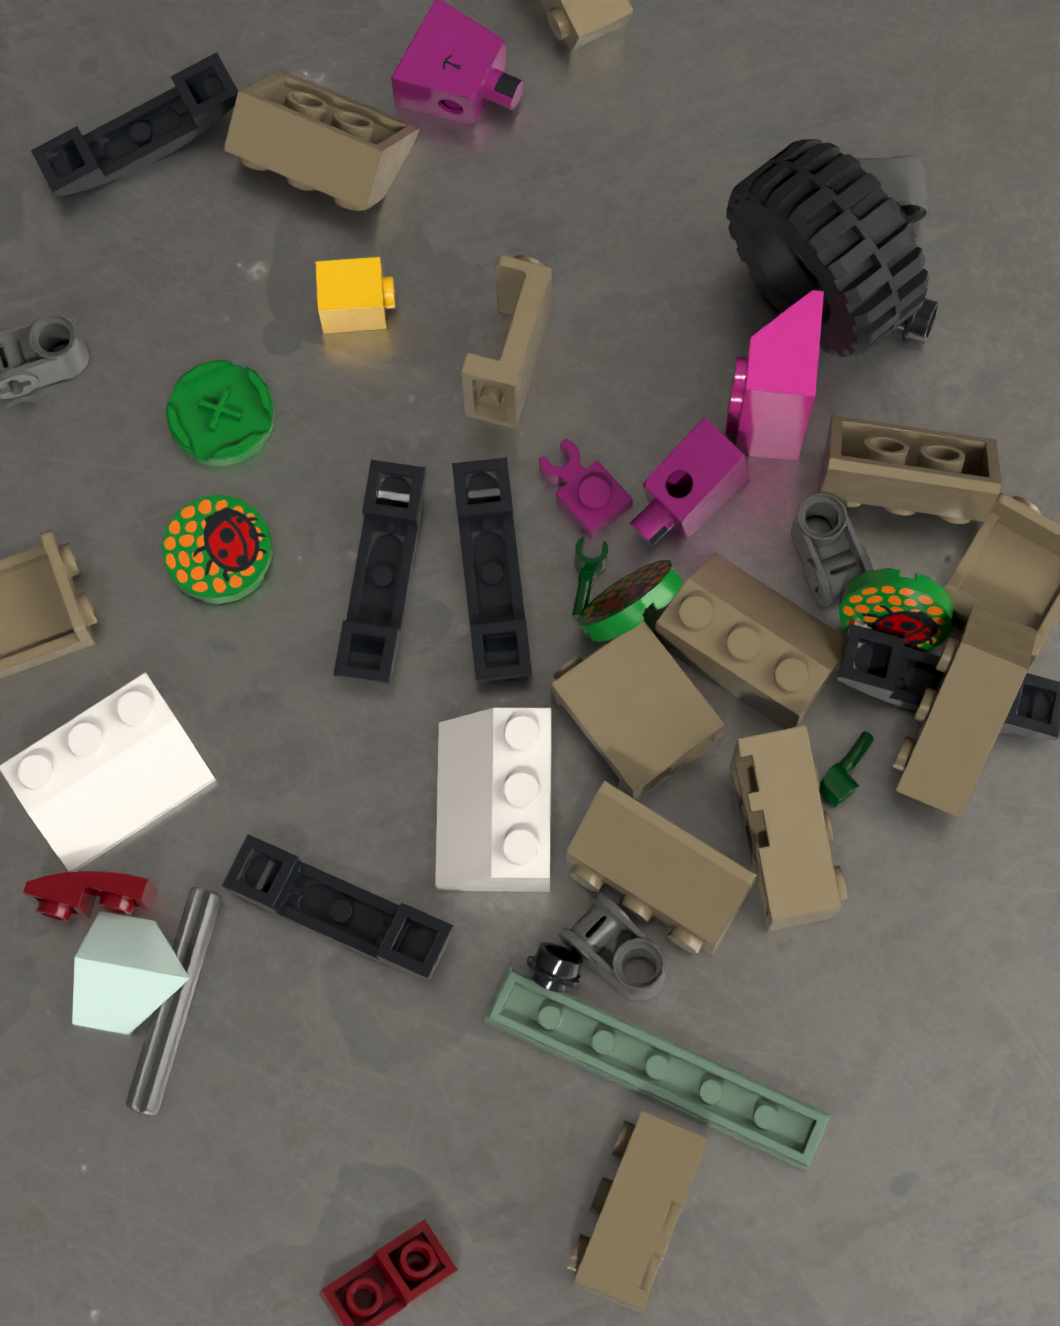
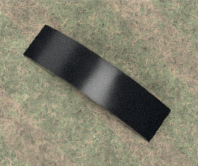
[31,52,238,197]
[452,457,532,682]
[333,460,426,685]
[837,624,1060,740]
[222,834,455,981]

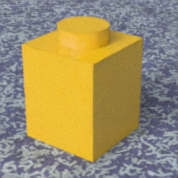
[315,257,396,334]

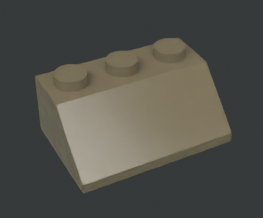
[224,70,420,211]
[820,415,1002,524]
[654,553,847,729]
[566,781,757,956]

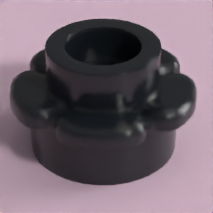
[895,298,939,344]
[527,942,583,993]

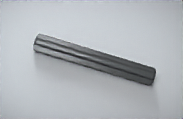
[126,887,221,1115]

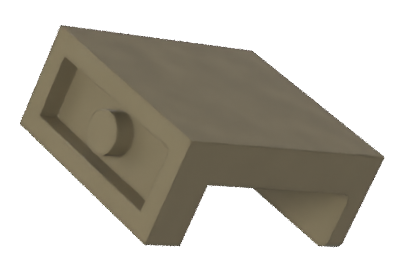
[461,255,552,429]
[944,493,1060,667]
[0,530,98,679]
[551,621,725,801]

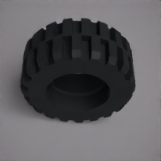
[726,139,929,357]

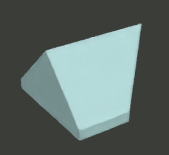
[72,911,190,1036]

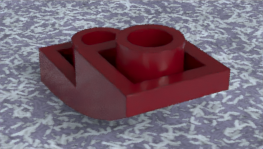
[23,871,158,922]
[319,1219,458,1326]

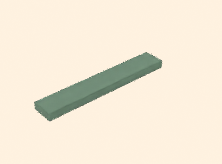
[485,967,832,1172]

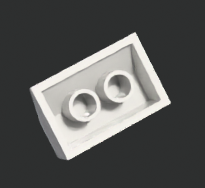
[0,672,216,872]
[435,708,551,892]

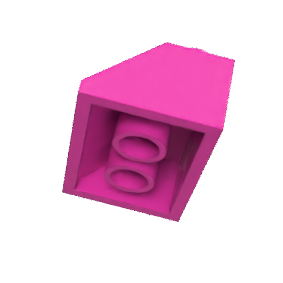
[725,290,824,461]

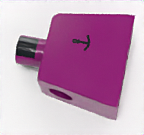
[391,0,525,124]
[629,417,749,547]

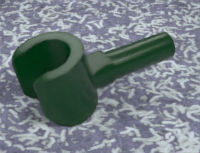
[572,537,608,618]
[819,731,874,807]

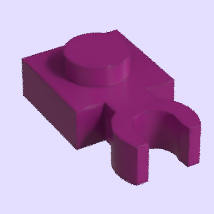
[539,439,633,540]

